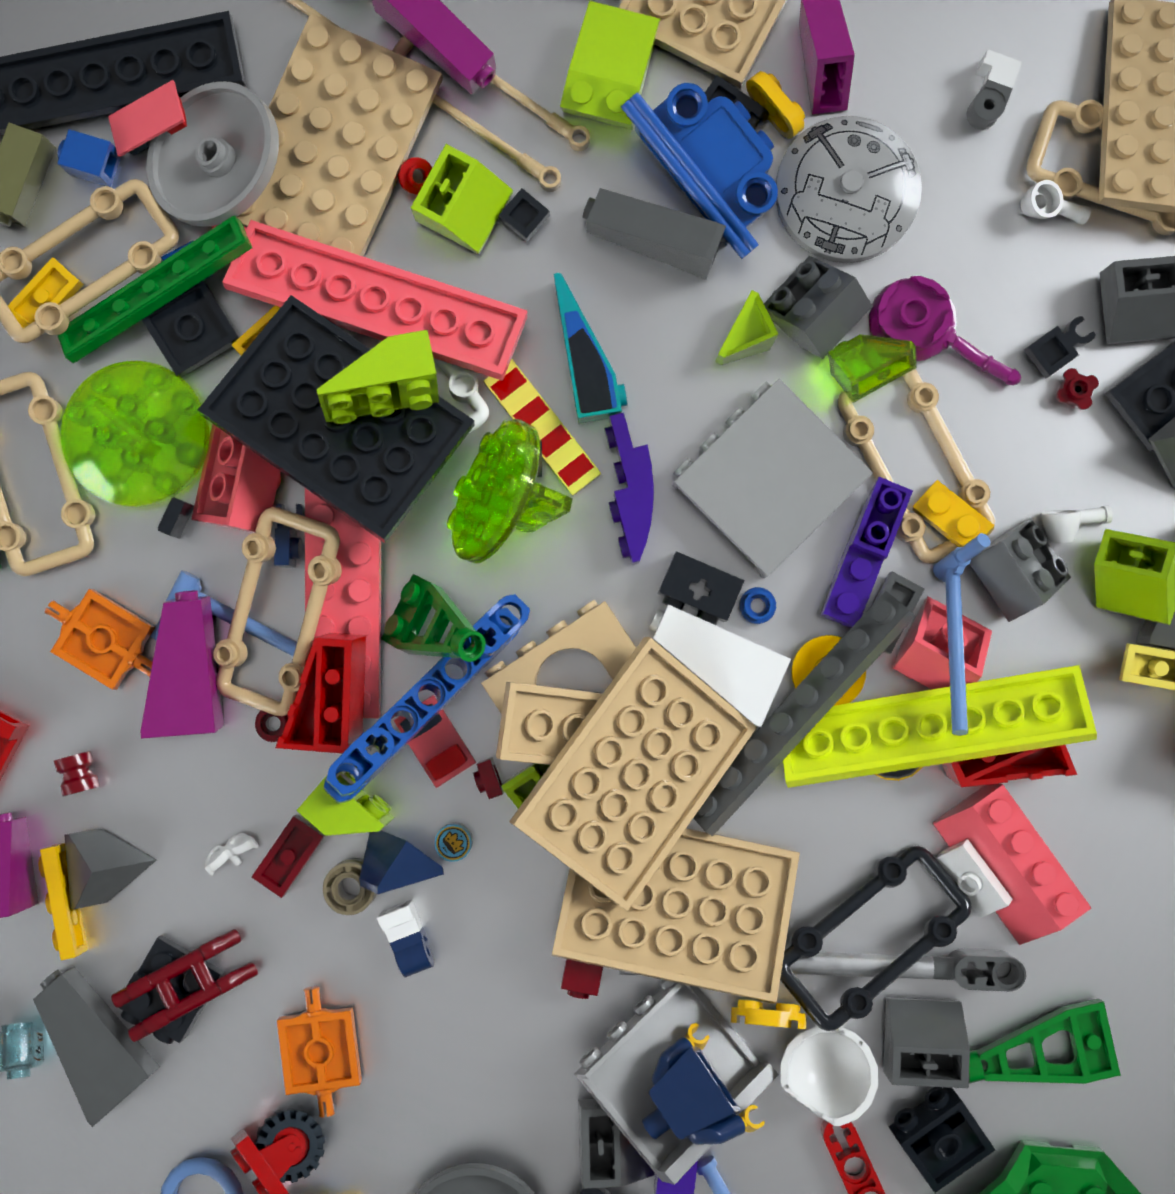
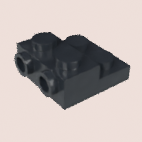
[119,935,225,1044]
[888,1087,995,1193]

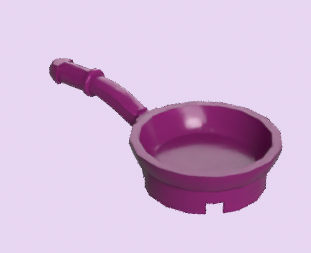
[869,276,1021,386]

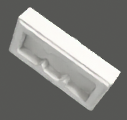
[936,839,1013,918]

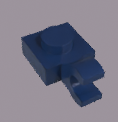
[274,503,305,568]

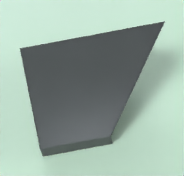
[64,829,157,909]

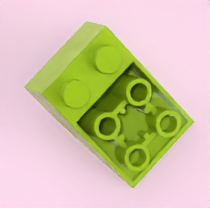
[317,330,439,424]

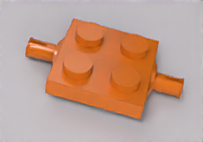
[45,589,155,690]
[277,986,362,1117]

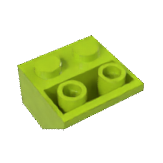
[411,144,513,255]
[1094,529,1175,625]
[296,772,395,836]

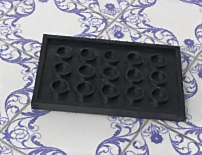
[198,295,475,543]

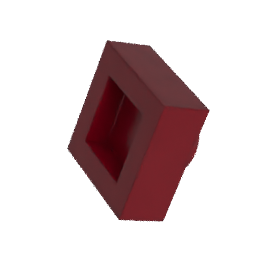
[473,757,504,799]

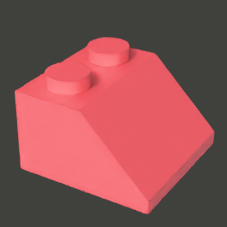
[893,596,992,689]

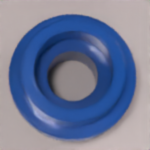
[739,587,776,624]

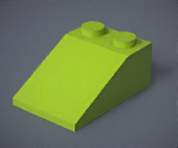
[560,0,660,130]

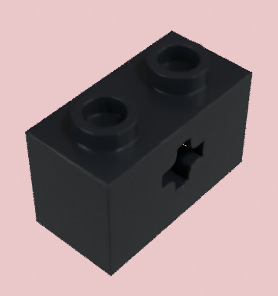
[657,551,745,625]

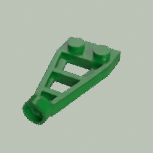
[381,574,486,662]
[969,998,1121,1084]

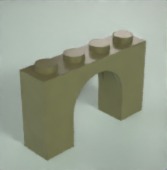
[0,123,56,227]

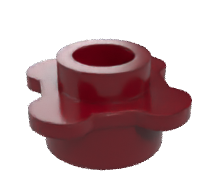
[1056,368,1099,410]

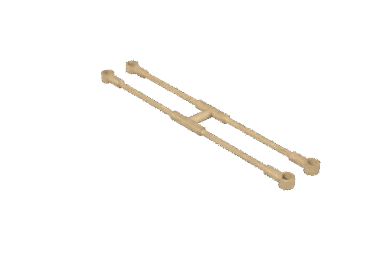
[286,0,590,192]

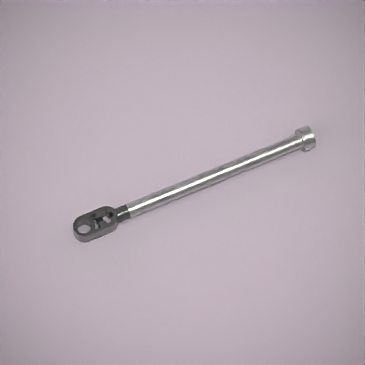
[619,949,1026,992]

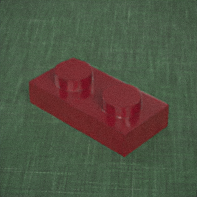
[251,814,325,898]

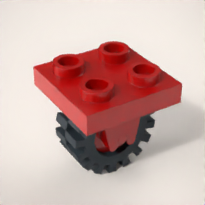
[230,1109,325,1194]

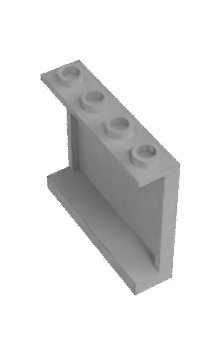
[672,379,873,578]
[574,980,779,1185]

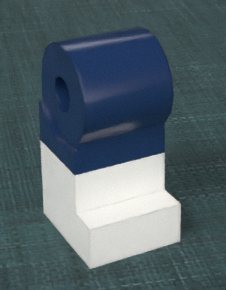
[377,900,434,977]

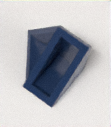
[359,830,444,894]

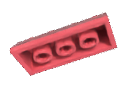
[191,424,281,533]
[932,783,1092,945]

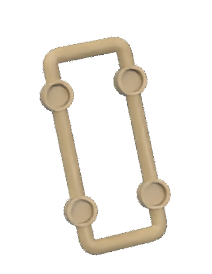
[1026,100,1175,236]
[0,179,179,343]
[838,362,995,564]
[0,372,95,576]
[213,507,342,717]

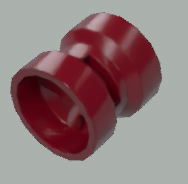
[53,751,100,797]

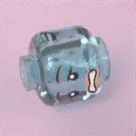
[0,1022,44,1080]

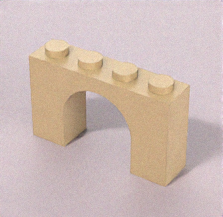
[481,600,636,715]

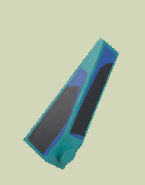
[554,273,627,424]

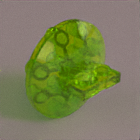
[61,361,210,507]
[447,419,573,564]

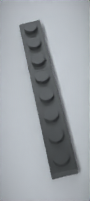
[694,591,916,836]

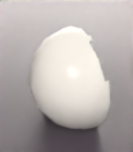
[781,1026,878,1126]

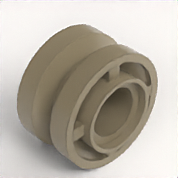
[323,859,377,915]

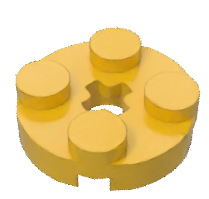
[730,1000,807,1029]

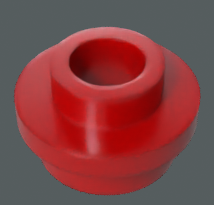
[398,157,432,195]

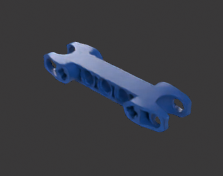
[323,594,530,804]

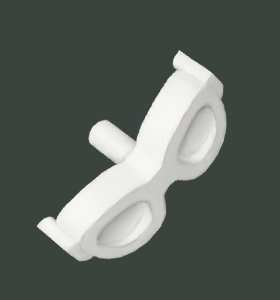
[204,833,259,876]

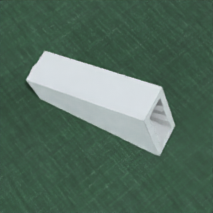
[649,604,791,727]

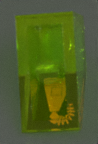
[828,334,917,403]

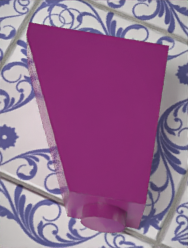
[799,0,855,115]
[0,812,39,918]

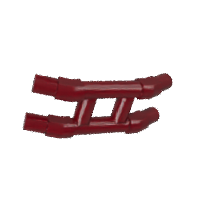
[111,929,258,1042]

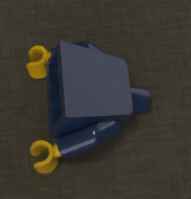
[642,1023,765,1145]

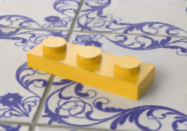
[38,843,88,960]

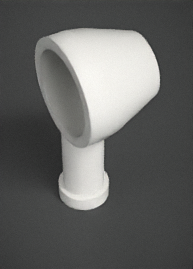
[1021,180,1091,225]
[1042,505,1113,543]

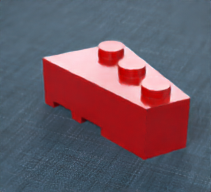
[275,633,366,754]
[942,745,1077,787]

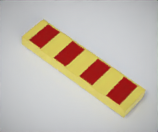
[483,359,601,496]

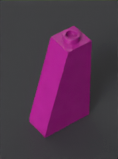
[372,0,496,95]
[140,590,224,739]

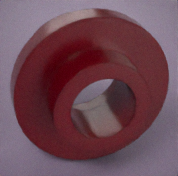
[255,711,289,742]

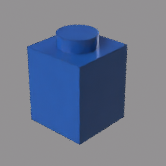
[57,129,121,187]

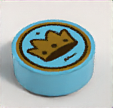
[435,823,472,862]

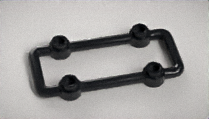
[780,846,972,1031]

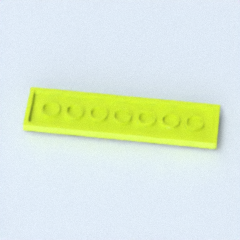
[783,665,1097,788]

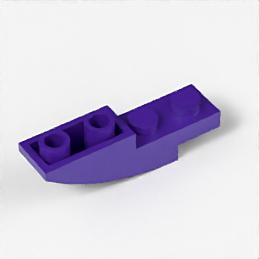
[604,412,654,565]
[820,477,913,628]

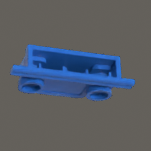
[621,83,778,260]

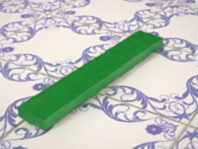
[57,215,253,364]

